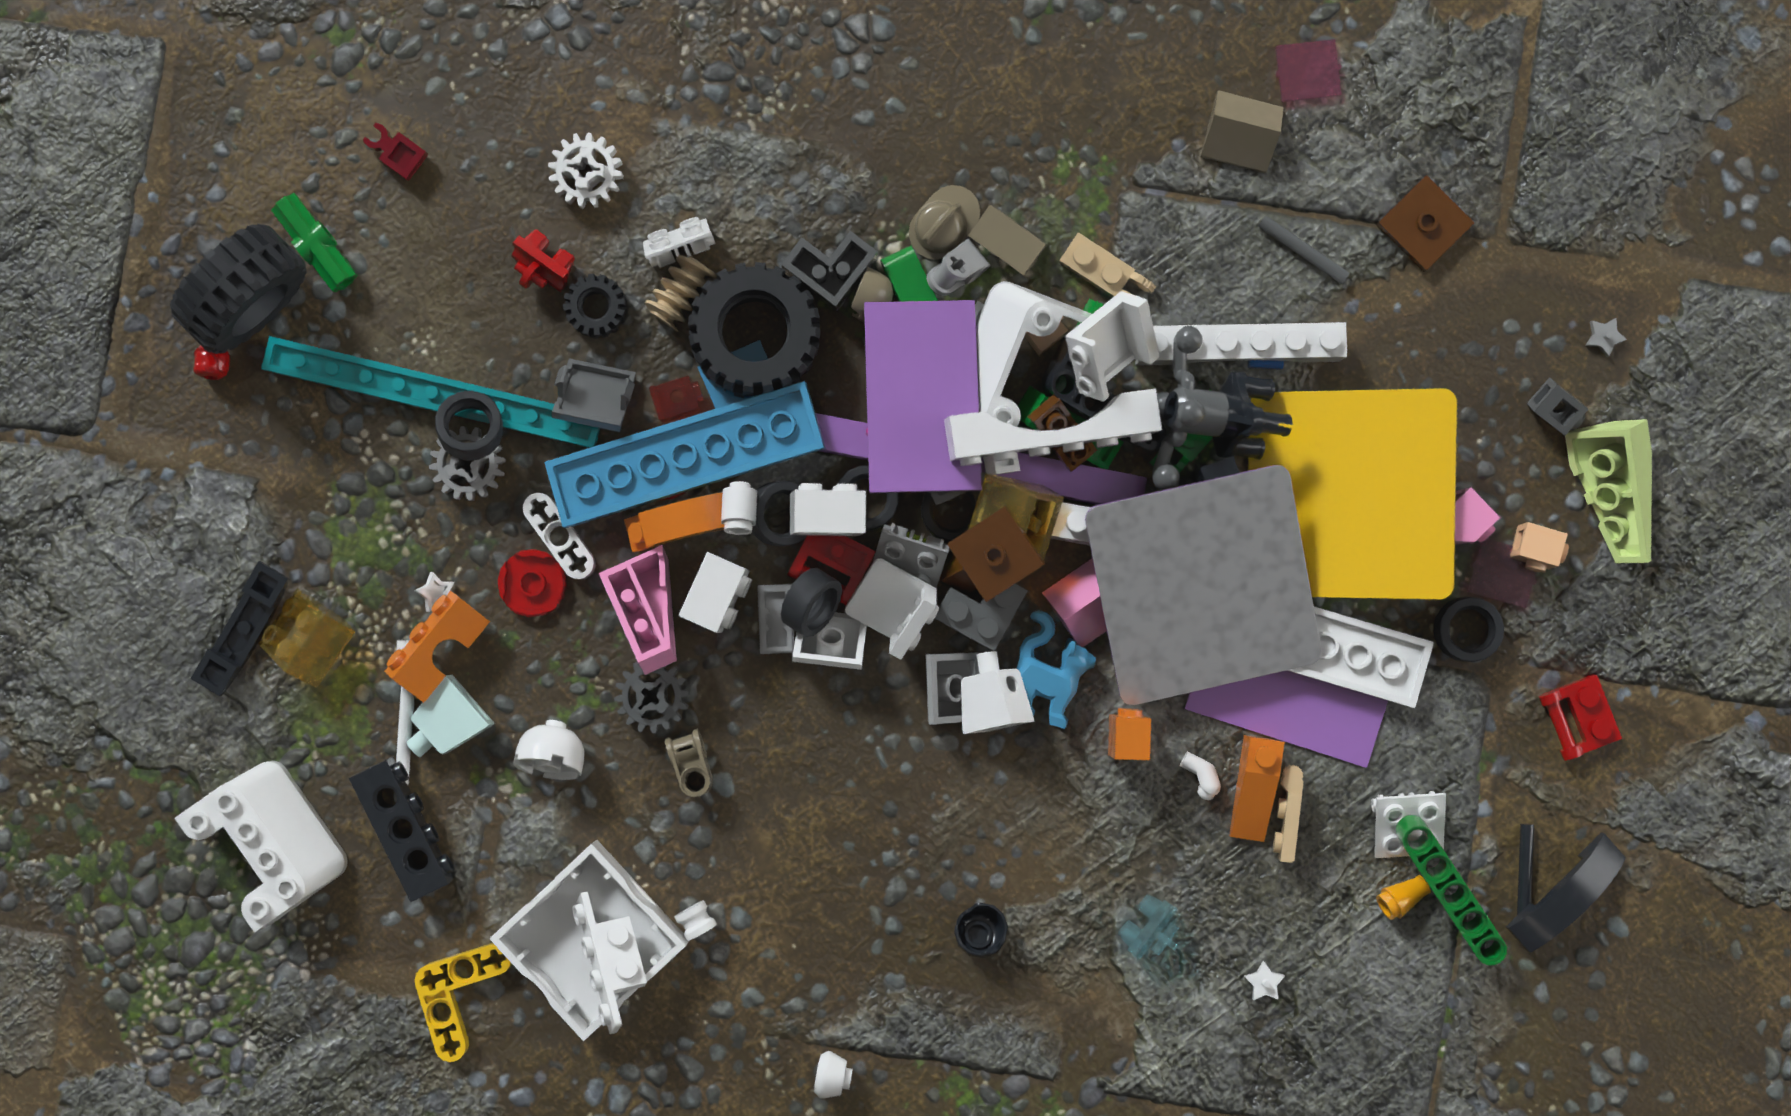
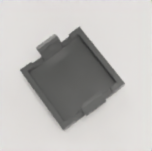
[552,358,636,432]

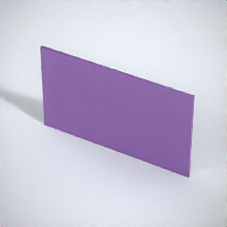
[864,300,982,493]
[1185,670,1388,768]

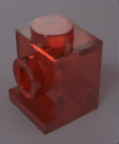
[649,375,704,423]

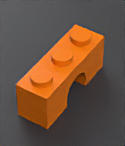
[384,591,490,703]

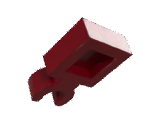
[363,123,429,181]

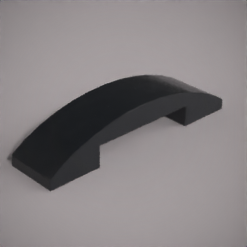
[191,561,290,696]
[1506,832,1626,953]

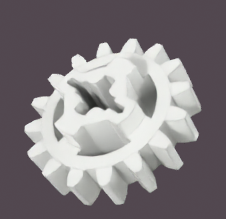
[548,133,623,209]

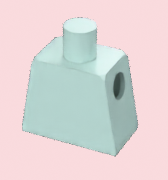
[406,675,495,757]

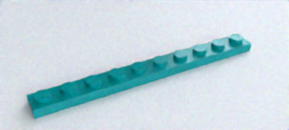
[261,336,600,448]

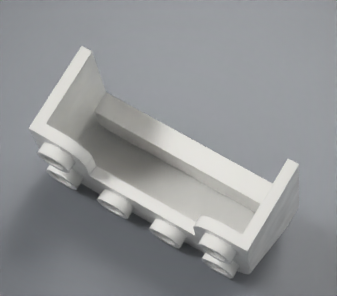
[175,761,348,933]

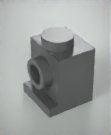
[1527,377,1589,436]

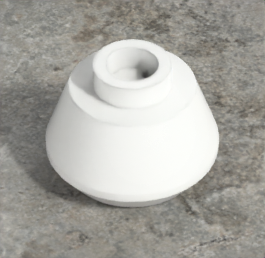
[814,1051,853,1099]

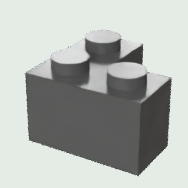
[781,231,878,312]
[934,584,1028,651]

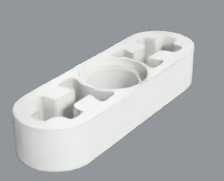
[523,493,596,579]

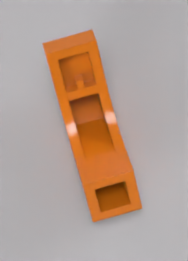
[624,492,724,552]

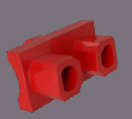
[512,229,575,292]

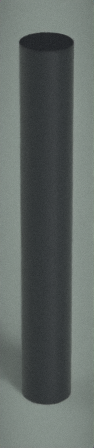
[1517,823,1534,915]

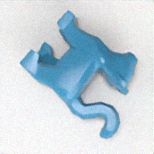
[1016,611,1096,729]

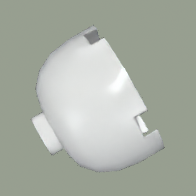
[513,720,584,780]

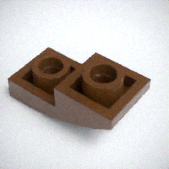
[1027,395,1097,472]

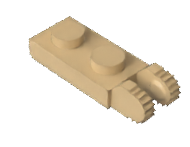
[1059,232,1156,298]
[1273,764,1304,863]

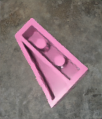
[599,545,677,675]

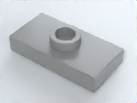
[758,584,795,654]

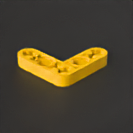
[415,943,512,1062]

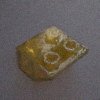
[968,473,1064,560]
[259,588,356,688]

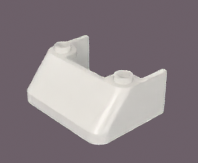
[976,282,1092,430]

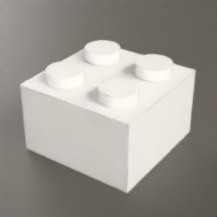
[790,483,866,536]
[678,552,752,633]

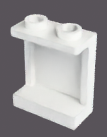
[1065,291,1160,402]

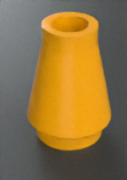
[1376,875,1431,920]

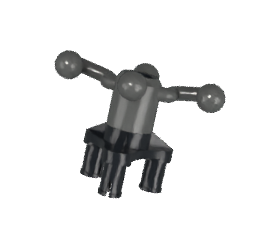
[1152,326,1293,491]

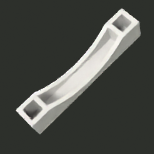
[1135,322,1347,365]
[944,389,1162,466]

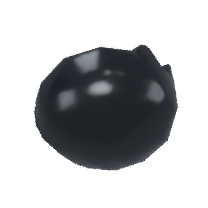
[954,903,1008,958]

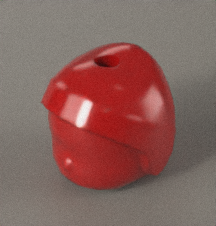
[193,345,230,380]

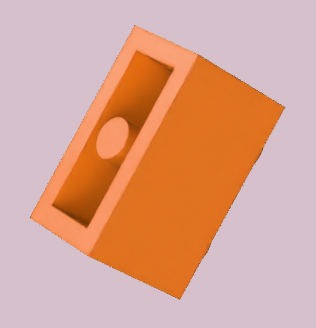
[1108,708,1151,760]

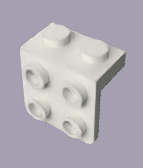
[845,559,939,659]

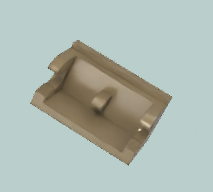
[968,205,1047,275]

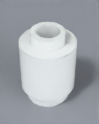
[721,481,757,535]

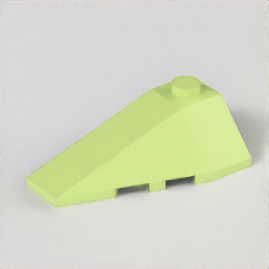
[1565,419,1652,563]

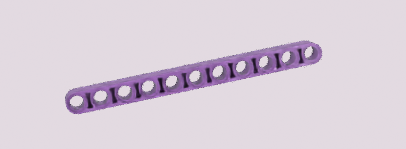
[816,413,1147,505]

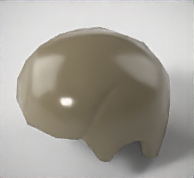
[851,267,893,323]

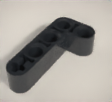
[1042,339,1166,450]

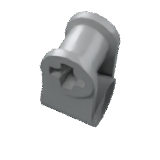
[927,239,991,296]

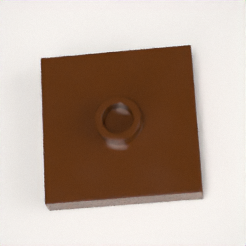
[1376,175,1474,272]
[947,505,1045,602]

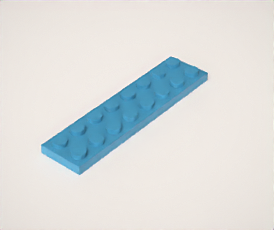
[544,381,826,528]

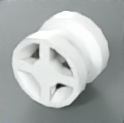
[674,900,717,941]

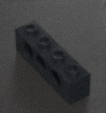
[349,756,455,902]

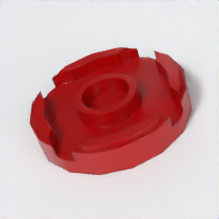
[497,549,567,617]

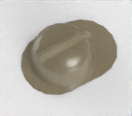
[909,185,981,260]

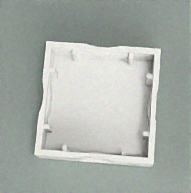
[489,840,689,1041]

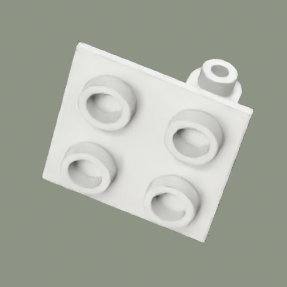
[643,217,716,268]
[1371,791,1446,858]

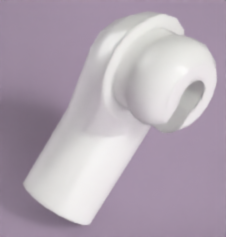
[1180,751,1221,800]

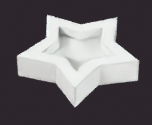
[414,572,454,612]
[1244,961,1285,1000]

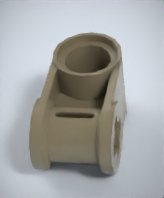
[665,728,713,797]

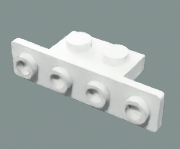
[573,892,647,1034]

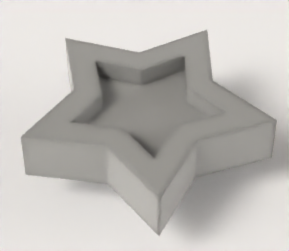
[1585,318,1627,357]

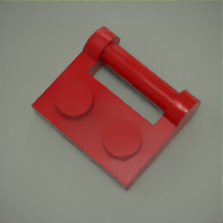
[787,535,876,605]
[1539,674,1622,761]

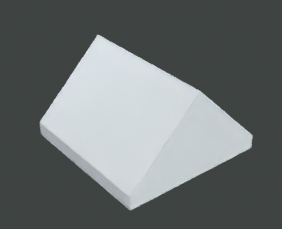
[792,612,867,670]

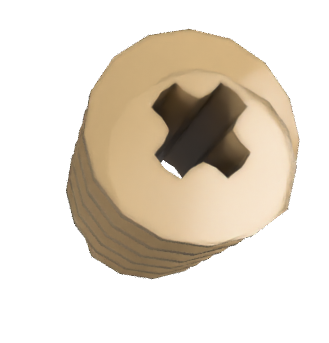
[645,255,717,332]

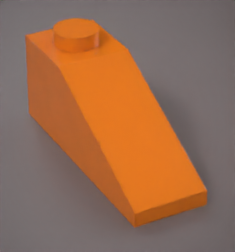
[1229,735,1285,842]

